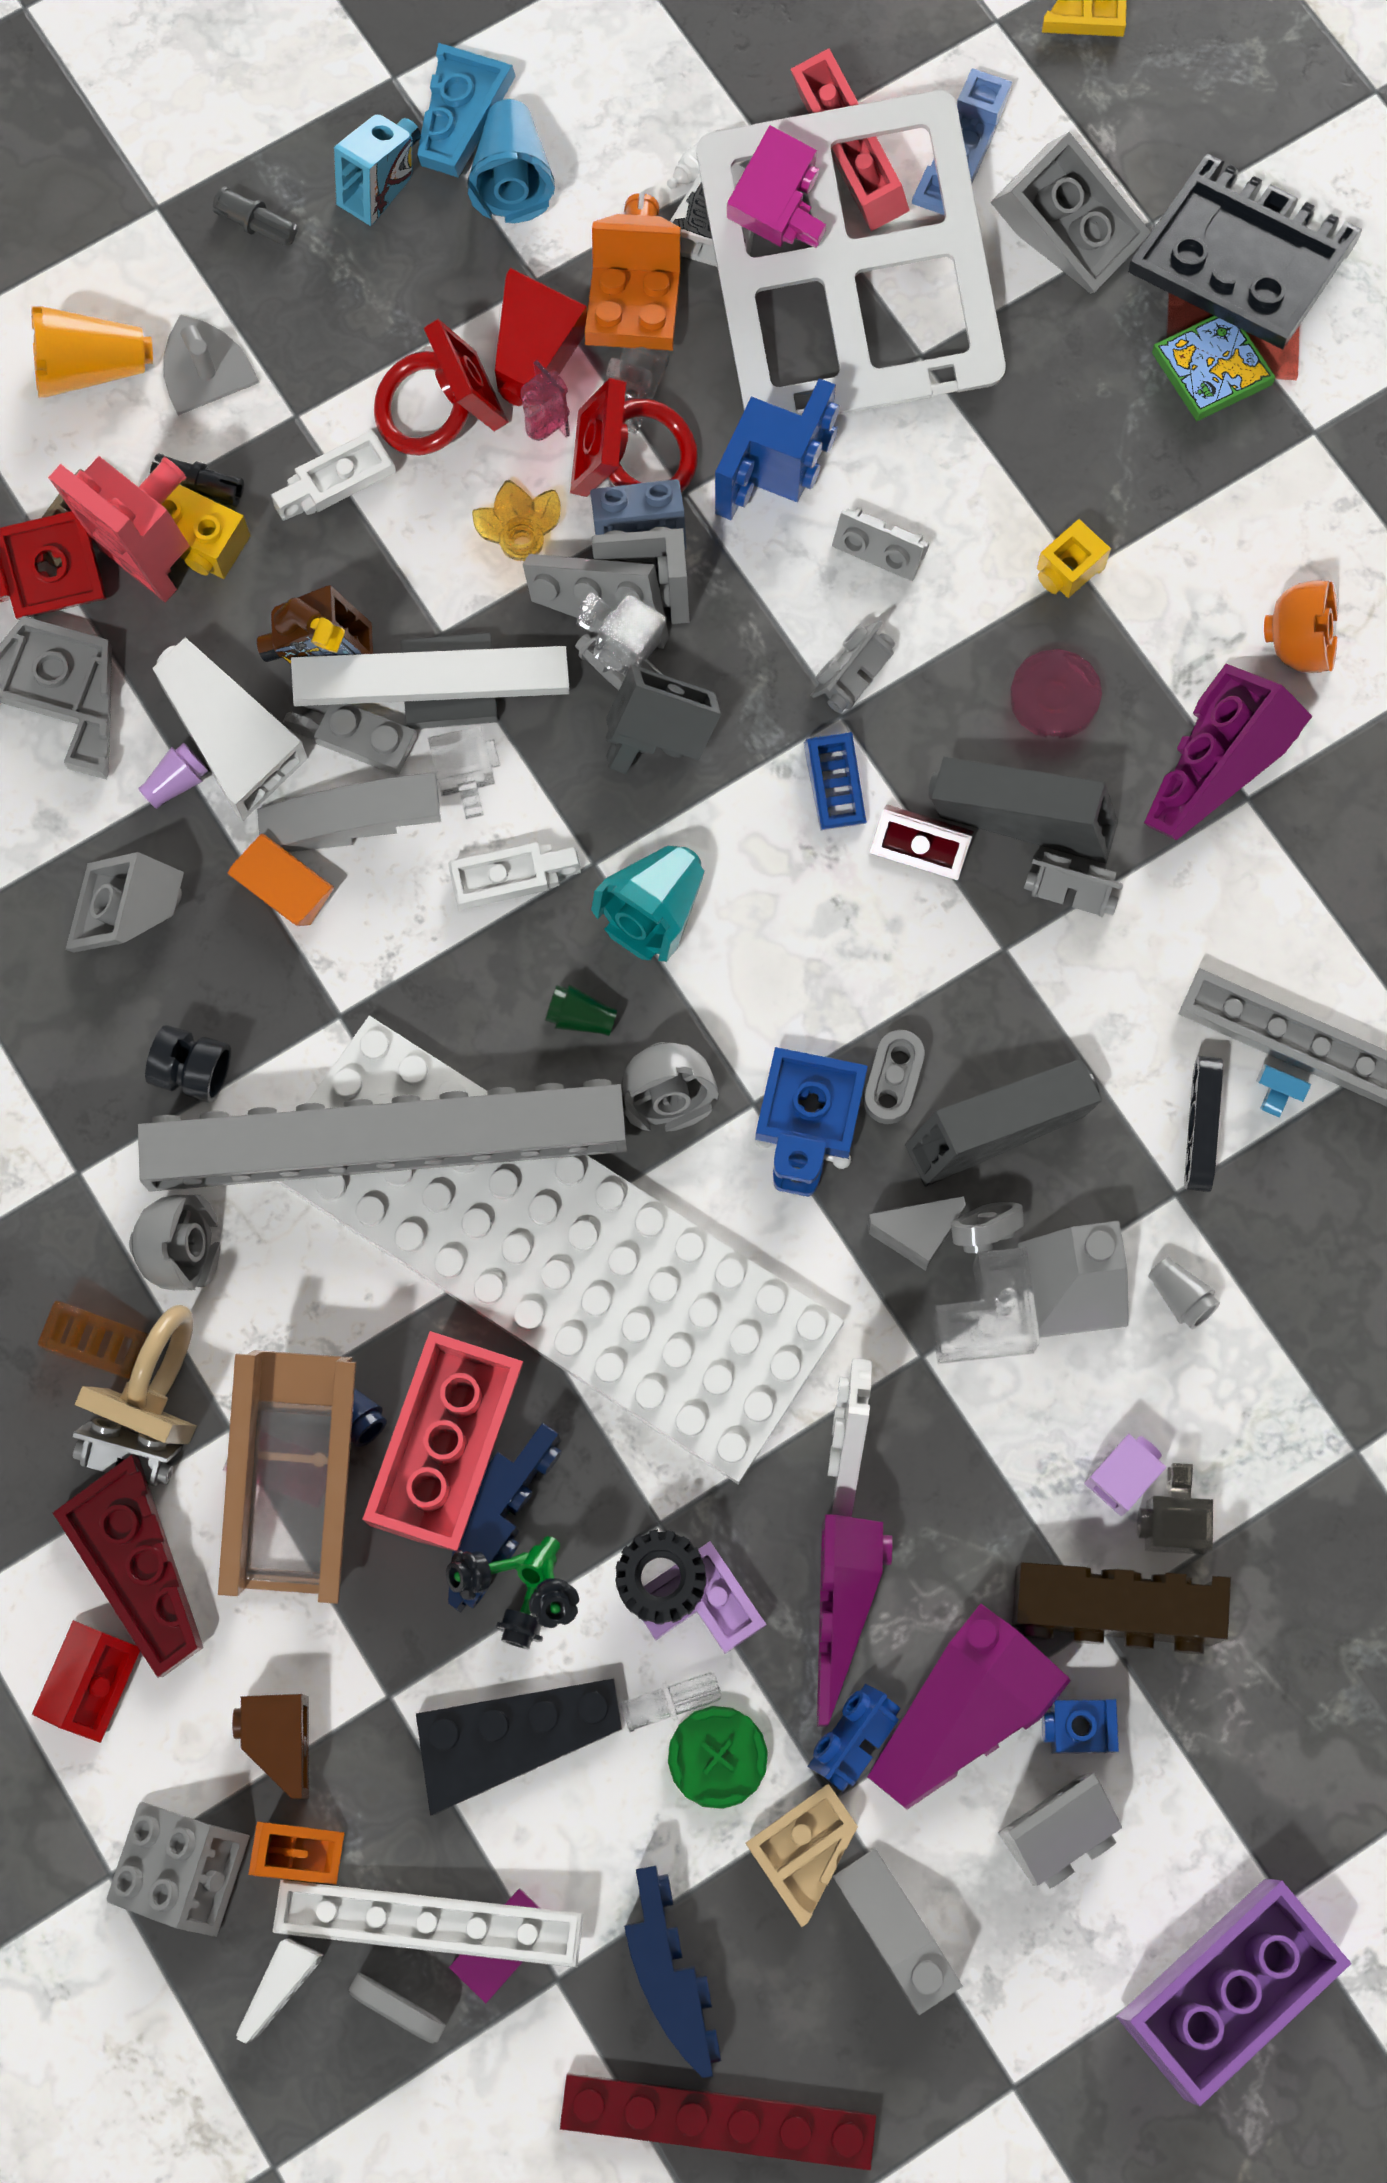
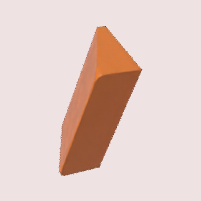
[227,834,334,926]

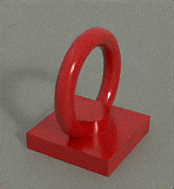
[374,319,509,456]
[570,378,698,497]

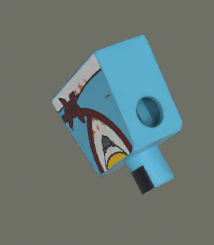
[334,115,421,226]

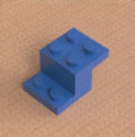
[715,378,840,521]

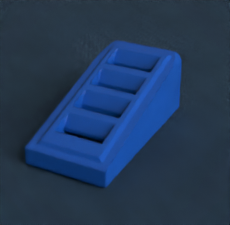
[804,732,867,831]

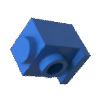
[1042,1699,1119,1754]

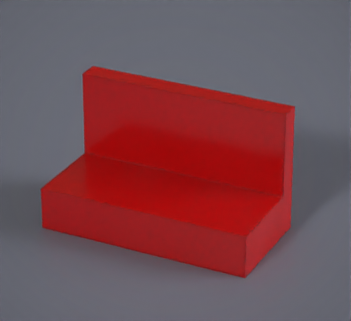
[31,1620,140,1743]

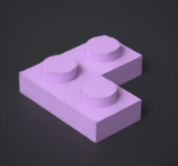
[642,1541,766,1654]

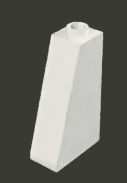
[153,637,308,821]

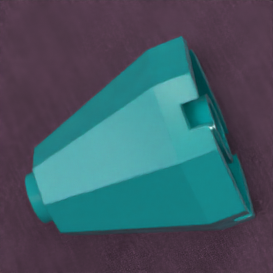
[591,846,705,962]

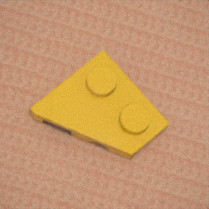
[1042,0,1127,37]

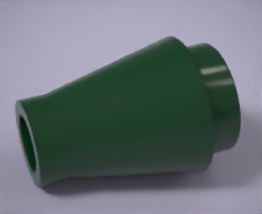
[545,984,617,1036]

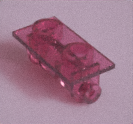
[521,360,570,441]

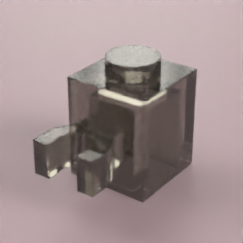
[1137,1463,1213,1555]

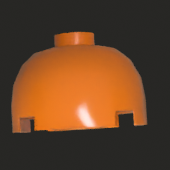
[1264,580,1338,673]

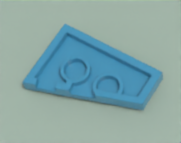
[417,43,516,178]

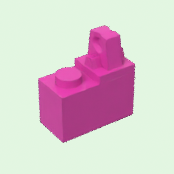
[727,125,826,248]

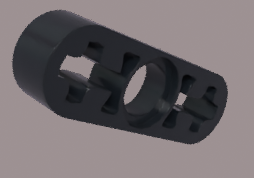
[1184,1056,1223,1192]

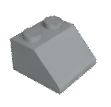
[998,1773,1123,1889]

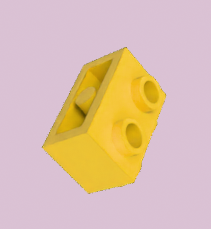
[161,484,251,579]

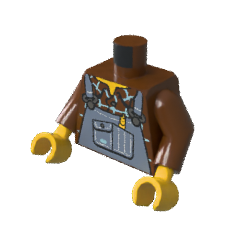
[257,585,373,664]

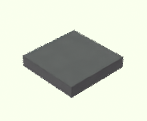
[400,632,498,729]

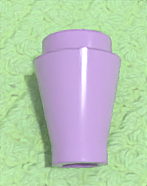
[138,743,208,809]

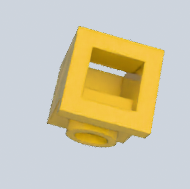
[1036,519,1111,598]

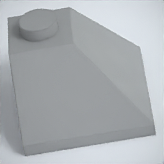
[65,852,184,953]
[1017,1221,1128,1339]

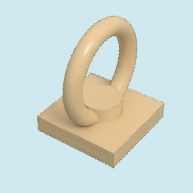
[75,1305,197,1444]

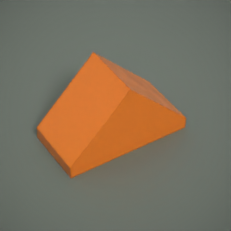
[248,1822,345,1885]

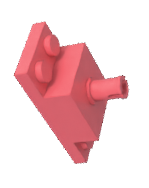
[48,456,190,603]

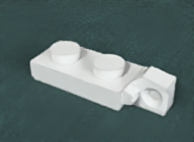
[271,431,396,521]
[448,841,581,910]

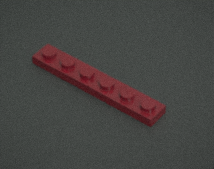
[560,2073,876,2170]

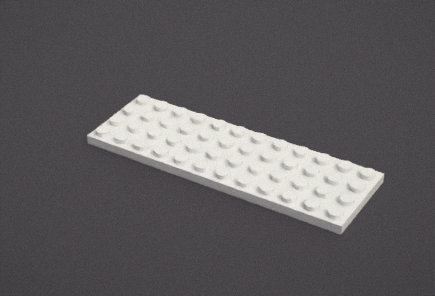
[276,1016,845,1485]

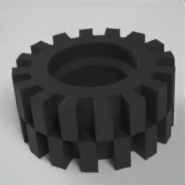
[615,1530,706,1624]

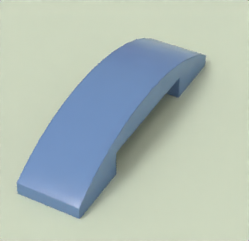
[912,68,1012,215]

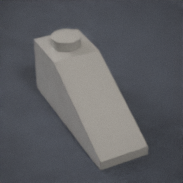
[832,1848,963,2015]

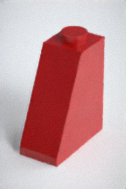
[495,268,587,411]

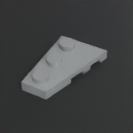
[522,554,669,649]

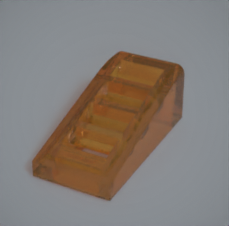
[38,1300,149,1380]

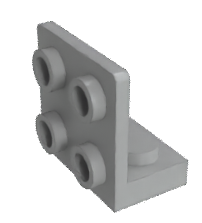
[592,527,690,624]
[107,1802,250,1937]

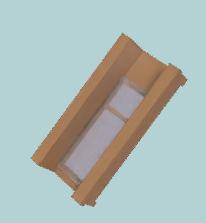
[218,1350,356,1604]

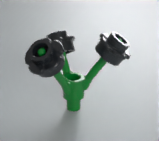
[446,1536,580,1650]

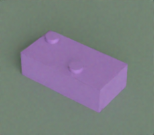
[1116,1879,1352,2106]

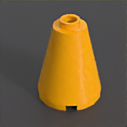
[31,306,153,398]

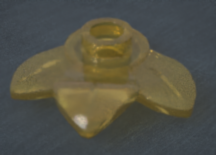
[472,480,561,561]

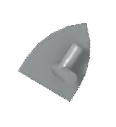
[164,315,259,416]

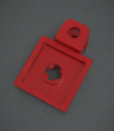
[0,511,107,620]

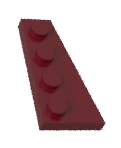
[53,1455,204,1678]

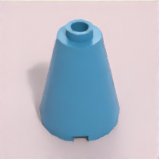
[467,99,555,224]

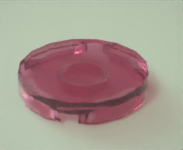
[1010,649,1102,739]

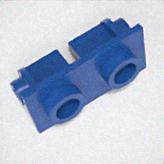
[807,1684,901,1792]

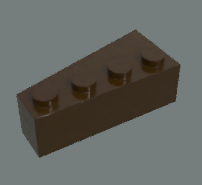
[1012,1562,1231,1654]

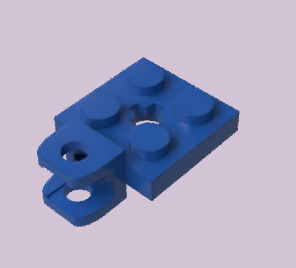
[755,1047,868,1197]

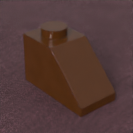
[232,1694,309,1799]

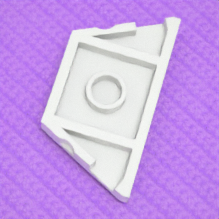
[827,1358,872,1517]

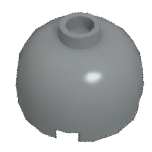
[621,1042,719,1132]
[129,1195,220,1290]

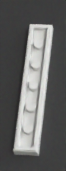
[291,646,569,706]
[272,1880,584,1968]

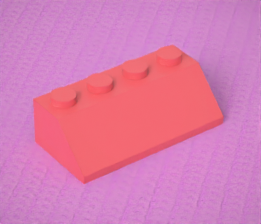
[363,1331,523,1552]

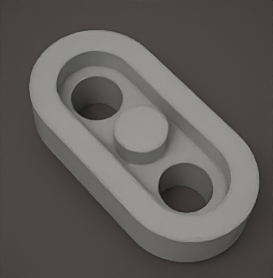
[864,1030,925,1124]
[951,1202,1024,1253]

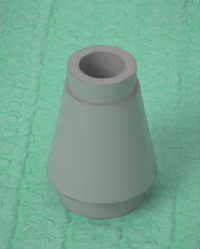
[1148,1257,1220,1329]

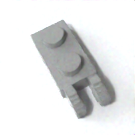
[283,704,417,775]

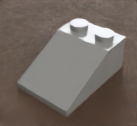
[990,132,1151,294]

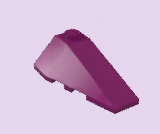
[817,1514,892,1727]

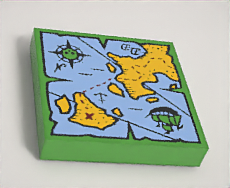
[1152,316,1275,422]

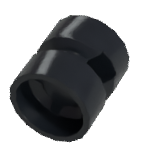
[145,1025,231,1103]

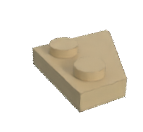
[745,1783,858,1927]

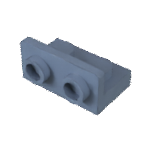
[590,479,687,550]

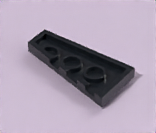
[416,1678,622,1816]

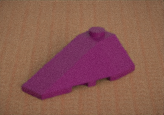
[1144,664,1312,841]
[867,1604,1071,1810]

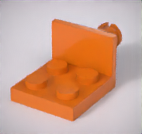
[585,193,681,351]

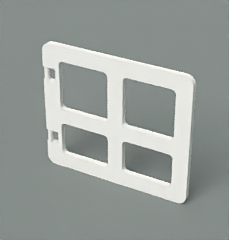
[696,90,1006,415]

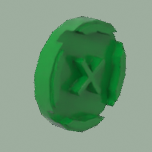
[668,1706,768,1809]

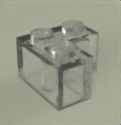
[931,1247,1040,1364]

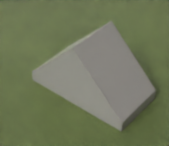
[867,1196,966,1271]

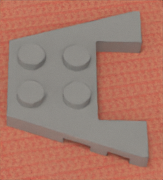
[0,616,112,780]

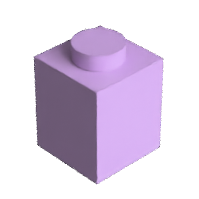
[1084,1434,1166,1516]

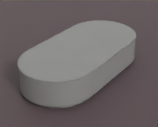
[348,1973,446,2043]

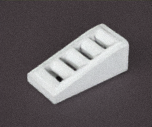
[236,1938,324,2043]

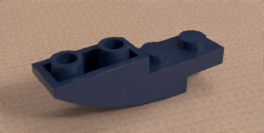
[448,1423,562,1613]
[624,1865,721,2078]

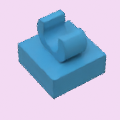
[1256,1063,1311,1118]

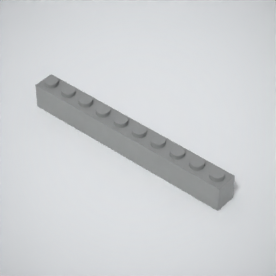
[138,1079,627,1192]

